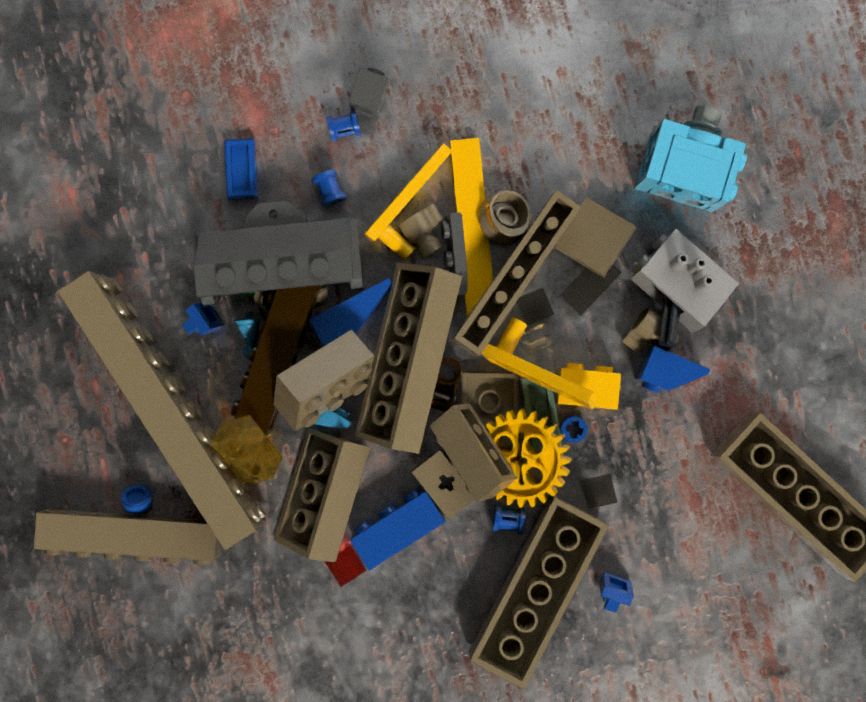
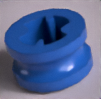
[559,416,588,443]

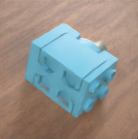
[634,106,747,212]

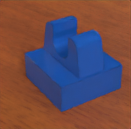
[182,302,224,335]
[599,572,634,613]

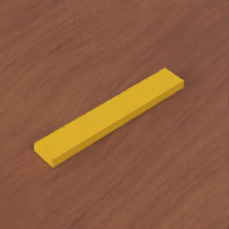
[450,138,493,316]

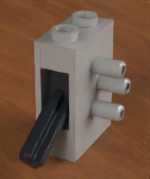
[631,229,739,347]

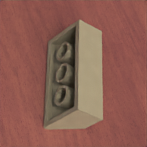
[273,427,370,562]

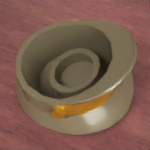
[479,190,532,245]

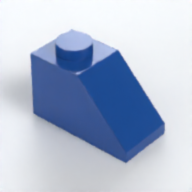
[635,346,710,394]

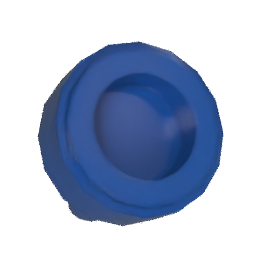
[120,485,152,514]

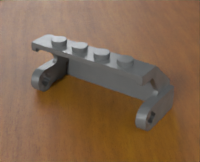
[194,201,364,305]

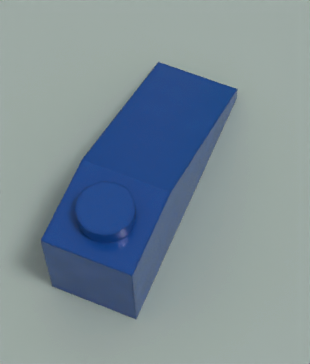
[310,278,392,347]

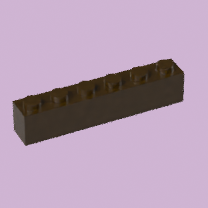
[231,285,322,438]

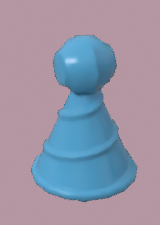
[234,312,262,359]

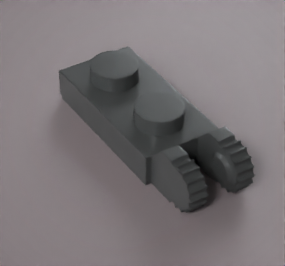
[441,212,468,297]

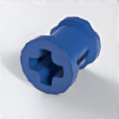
[326,109,361,142]
[311,169,347,207]
[492,504,526,535]

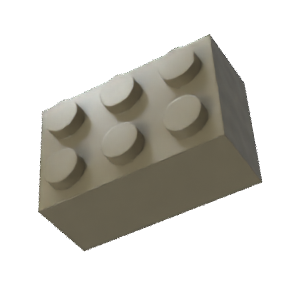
[273,329,374,432]

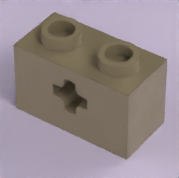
[412,448,475,520]

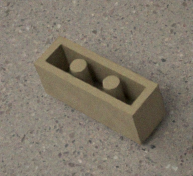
[430,403,517,502]

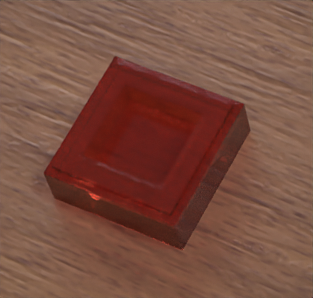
[325,544,366,587]

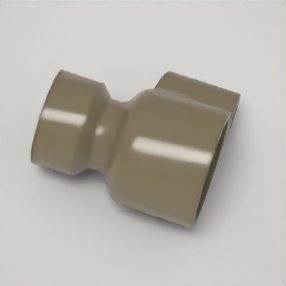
[398,203,443,259]
[621,307,680,352]

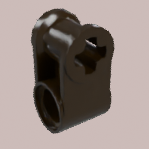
[431,357,461,412]

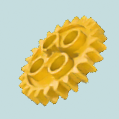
[486,409,572,508]

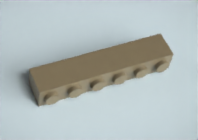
[451,190,581,357]
[34,509,221,565]

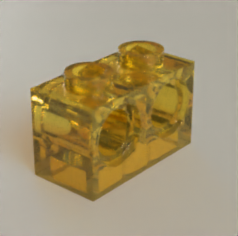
[210,415,283,485]

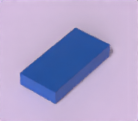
[224,139,258,200]

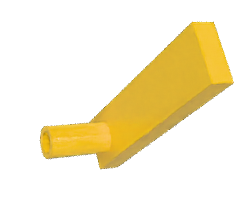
[364,143,452,260]
[481,317,598,410]

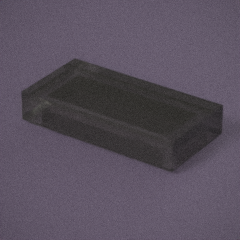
[559,265,622,316]

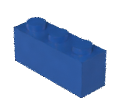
[350,488,445,571]

